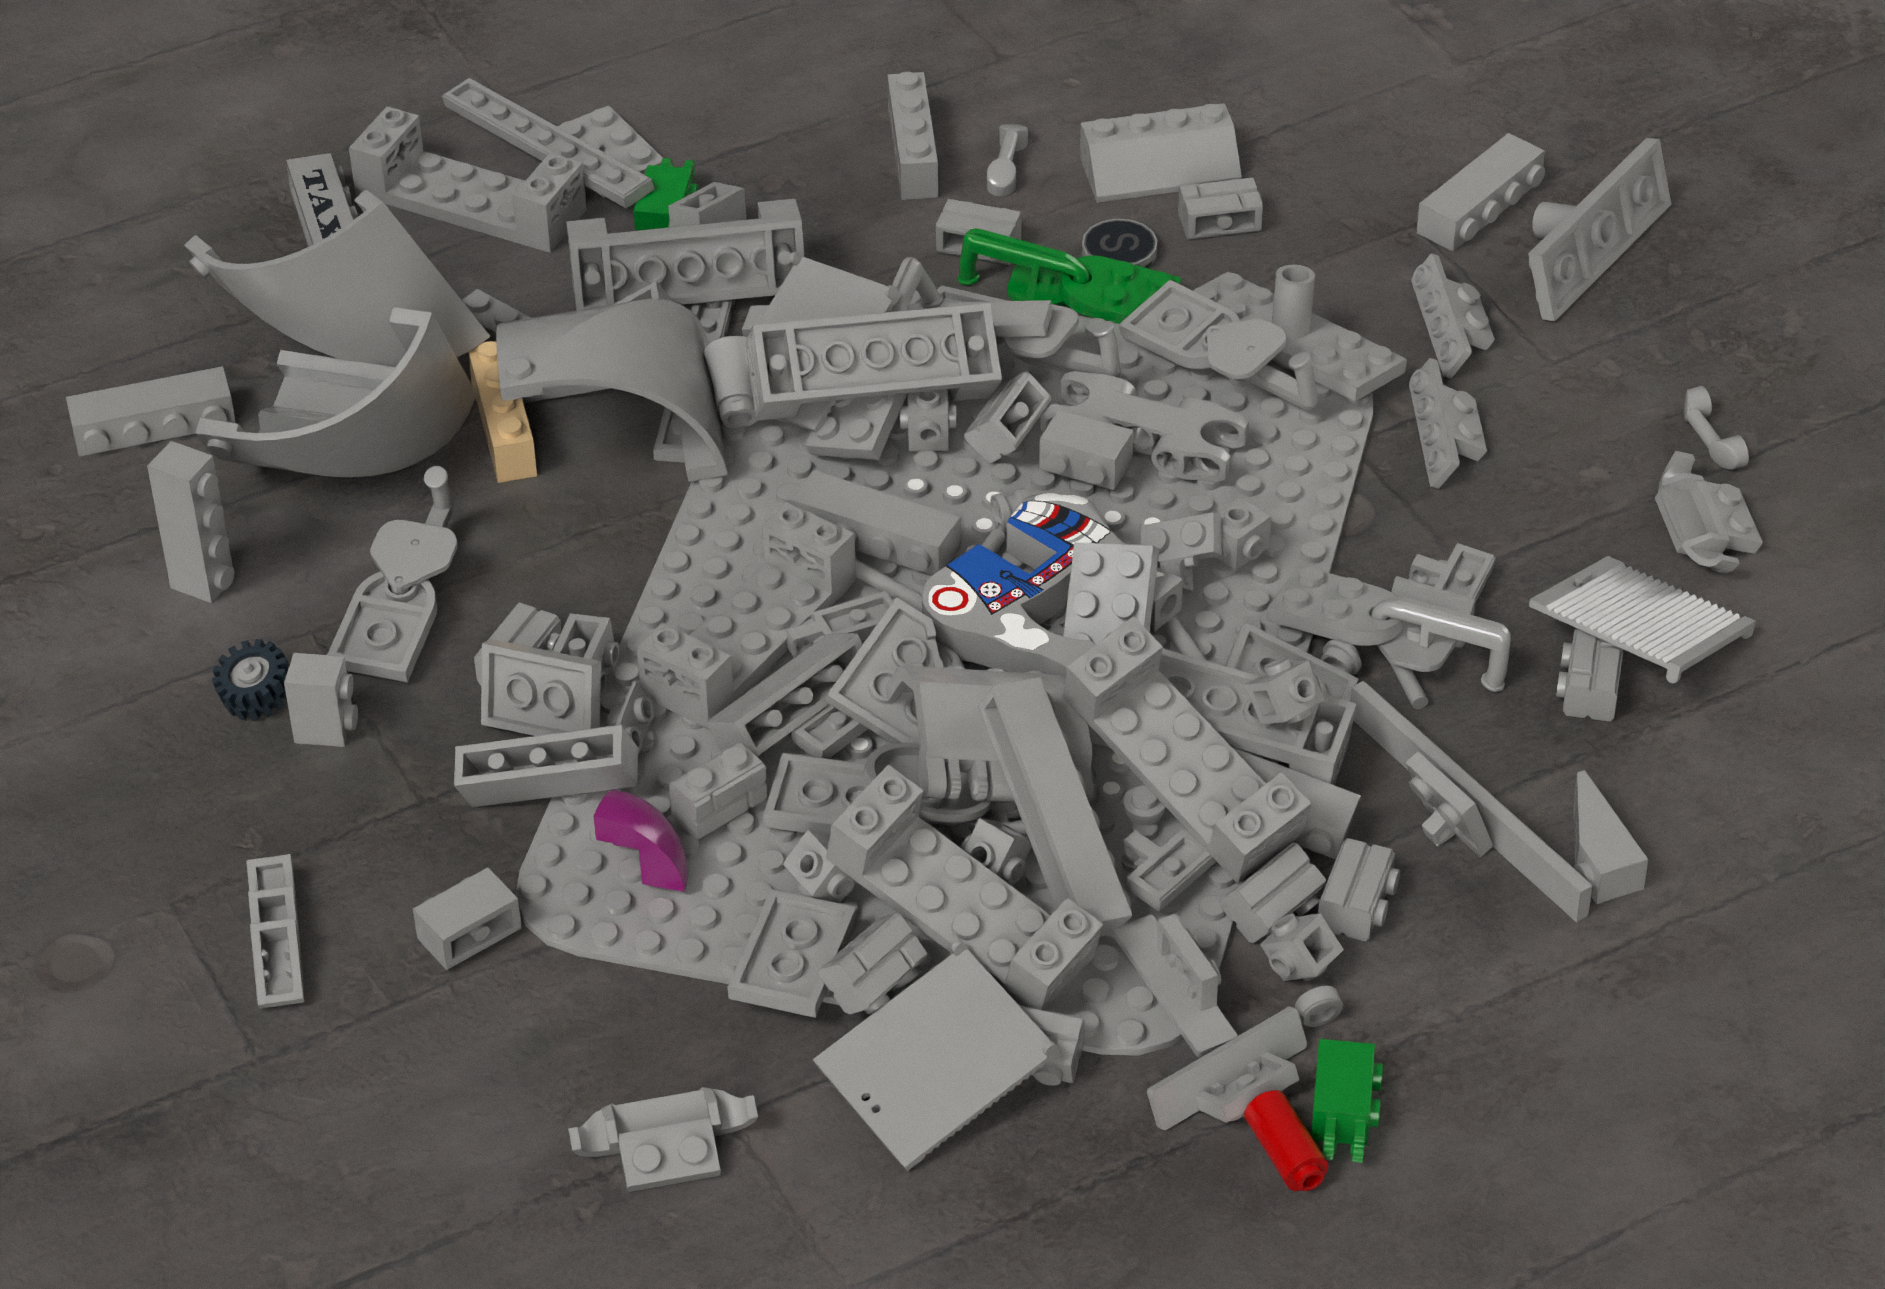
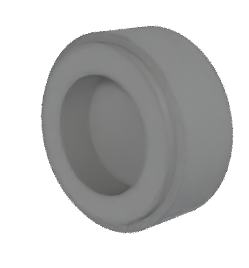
[1295,986,1343,1027]

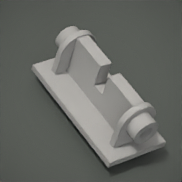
[605,681,655,754]

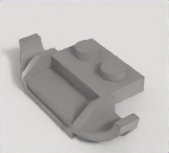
[1655,451,1763,574]
[568,1087,758,1192]

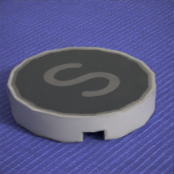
[1082,219,1157,268]

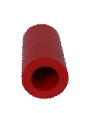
[1244,1090,1328,1191]

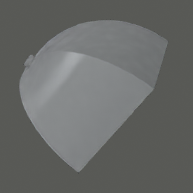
[184,189,490,367]
[496,299,728,482]
[196,307,476,477]

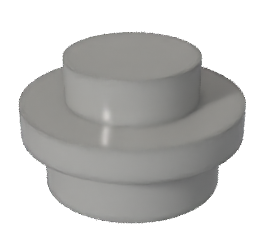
[1321,640,1362,675]
[1123,785,1166,826]

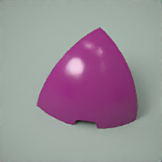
[593,789,688,892]

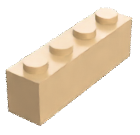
[468,341,537,483]

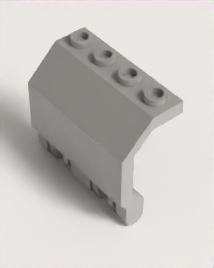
[886,663,1094,805]

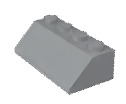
[1080,103,1242,203]

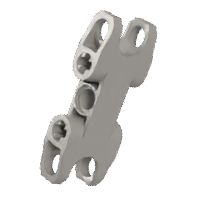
[1040,371,1249,482]

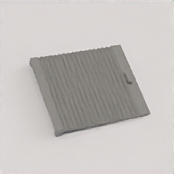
[758,252,902,433]
[1529,556,1756,683]
[813,940,1061,1171]

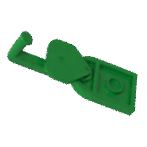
[957,228,1181,324]

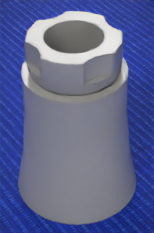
[703,336,756,428]

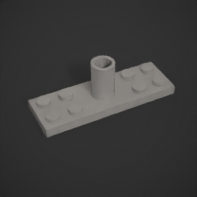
[1528,138,1672,322]
[1193,265,1407,402]

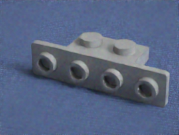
[1411,253,1495,379]
[1409,358,1487,489]
[1114,913,1237,1058]
[1147,1007,1307,1130]

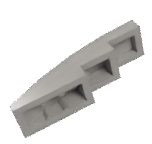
[246,854,304,1009]

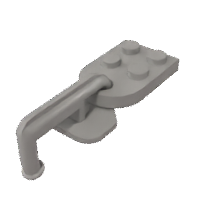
[805,257,943,460]
[1119,280,1318,411]
[937,285,1121,378]
[327,466,458,683]
[1267,565,1511,692]

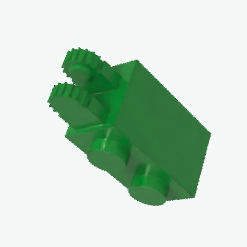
[633,158,699,231]
[1311,1039,1383,1163]

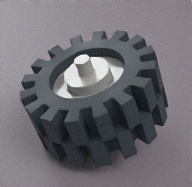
[212,639,290,721]

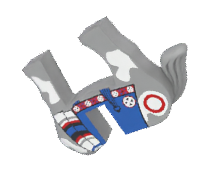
[922,493,1183,678]

